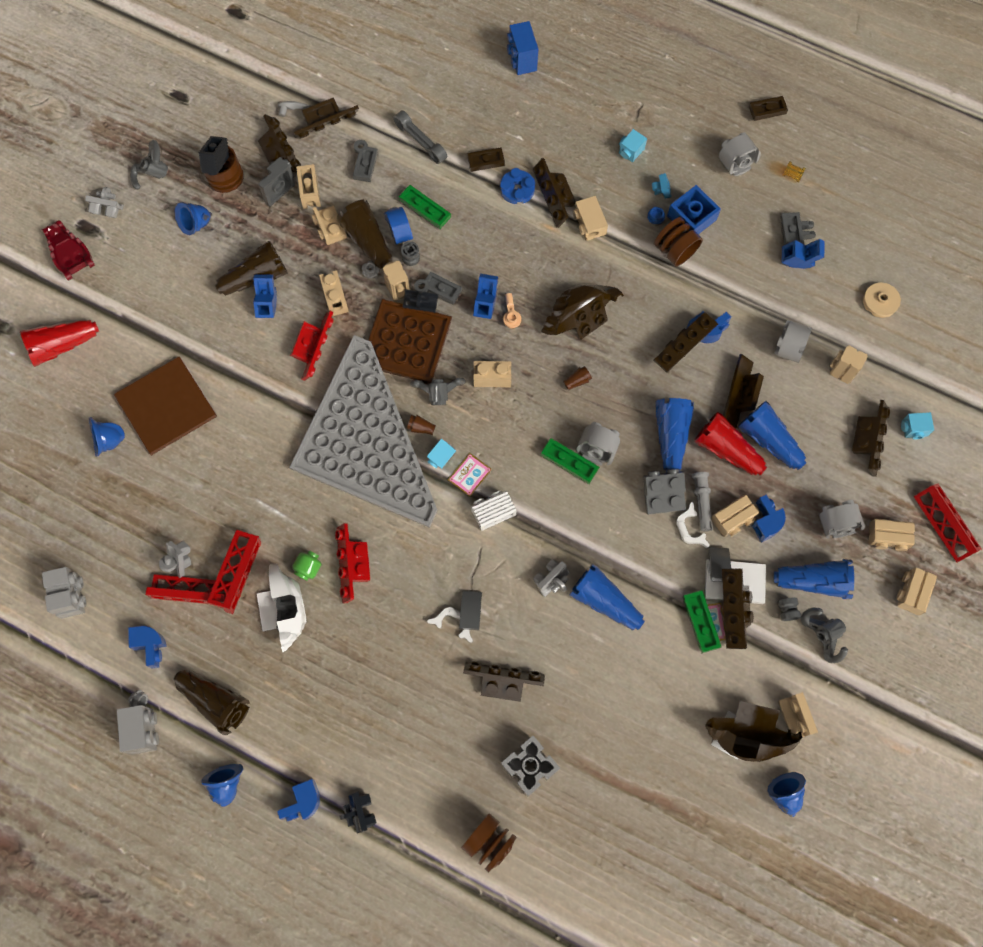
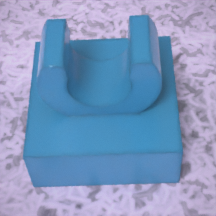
[652,173,672,199]

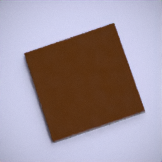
[368,299,452,384]
[114,356,217,456]

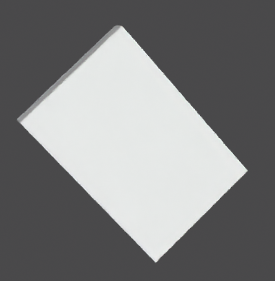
[705,559,766,604]

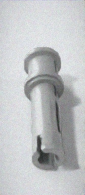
[692,472,713,532]

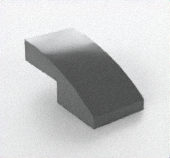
[708,547,731,582]
[459,591,482,630]
[276,594,298,631]

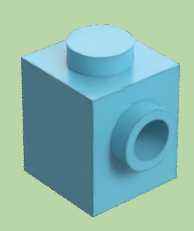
[619,129,647,162]
[901,412,934,440]
[427,438,456,469]

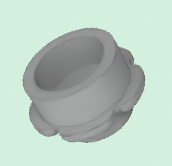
[362,261,379,279]
[128,690,148,707]

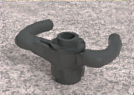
[130,140,168,190]
[410,378,466,405]
[801,607,848,663]

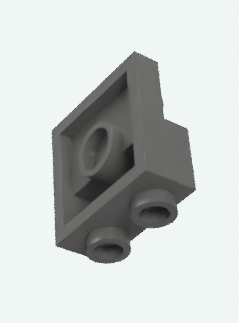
[258,157,295,207]
[643,468,686,515]

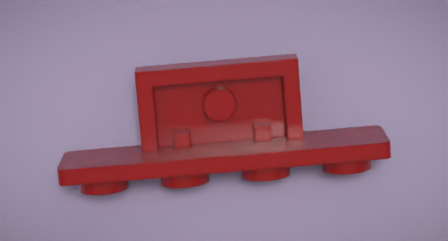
[290,311,334,381]
[335,523,371,603]

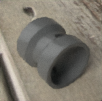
[401,241,420,266]
[778,597,802,621]

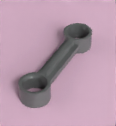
[393,110,448,164]

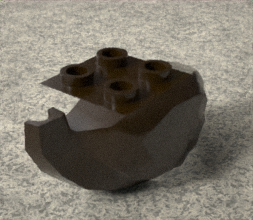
[541,284,624,340]
[705,701,803,762]

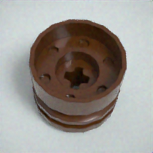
[199,146,244,193]
[654,217,703,267]
[461,813,517,873]

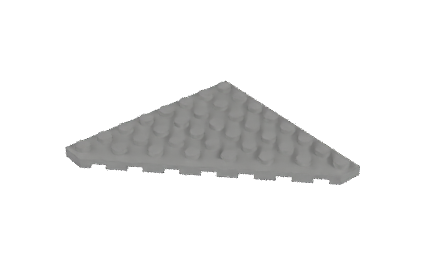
[289,335,438,528]

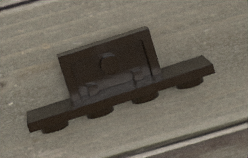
[293,97,359,139]
[258,114,301,173]
[533,158,576,228]
[653,312,718,373]
[723,354,764,429]
[852,400,890,477]
[722,568,754,649]
[463,661,545,702]

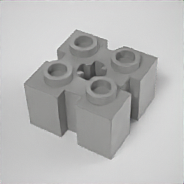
[42,567,87,619]
[501,736,560,797]

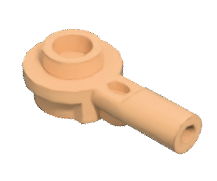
[503,293,521,328]

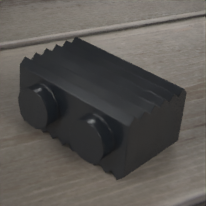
[198,136,229,175]

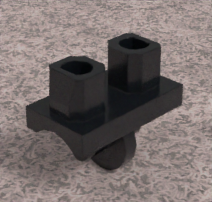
[403,289,438,313]
[339,792,376,834]

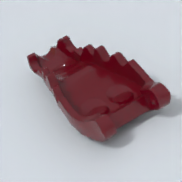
[42,220,95,281]

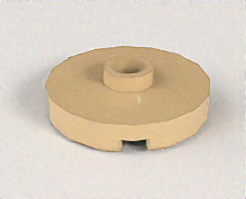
[863,282,901,318]

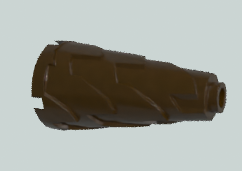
[337,199,392,270]
[215,241,288,296]
[174,670,250,735]

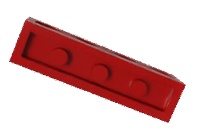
[913,483,982,563]
[207,530,261,614]
[145,574,230,604]

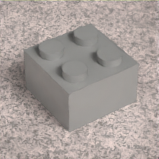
[117,705,159,755]

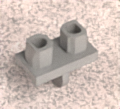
[85,187,124,218]
[159,541,191,578]
[533,559,569,597]

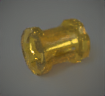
[783,161,806,183]

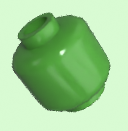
[292,551,322,581]

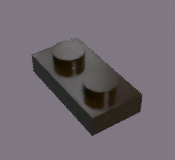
[749,96,788,121]
[467,147,505,172]

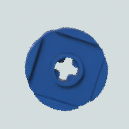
[500,168,535,204]

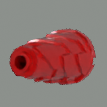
[20,320,99,367]
[694,412,767,476]

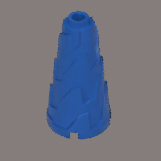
[655,398,694,473]
[738,401,807,470]
[773,559,854,599]
[569,563,645,631]

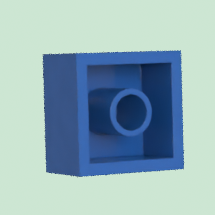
[507,21,539,75]
[667,185,721,234]

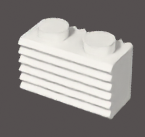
[471,491,516,531]

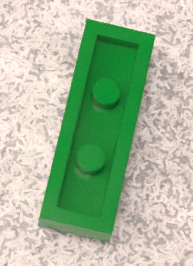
[399,185,451,229]
[541,438,600,484]
[682,590,722,654]

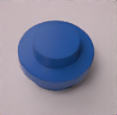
[647,207,665,225]

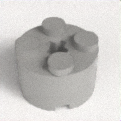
[719,132,761,176]
[774,320,812,363]
[576,422,620,465]
[819,500,865,539]

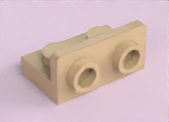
[311,206,347,245]
[778,692,818,737]

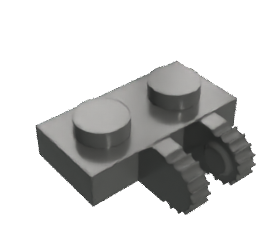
[780,212,816,245]

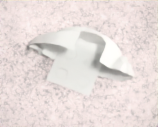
[257,563,306,652]

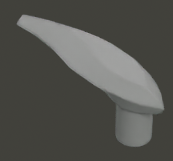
[278,101,311,117]

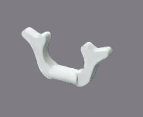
[676,502,710,548]
[427,607,473,643]

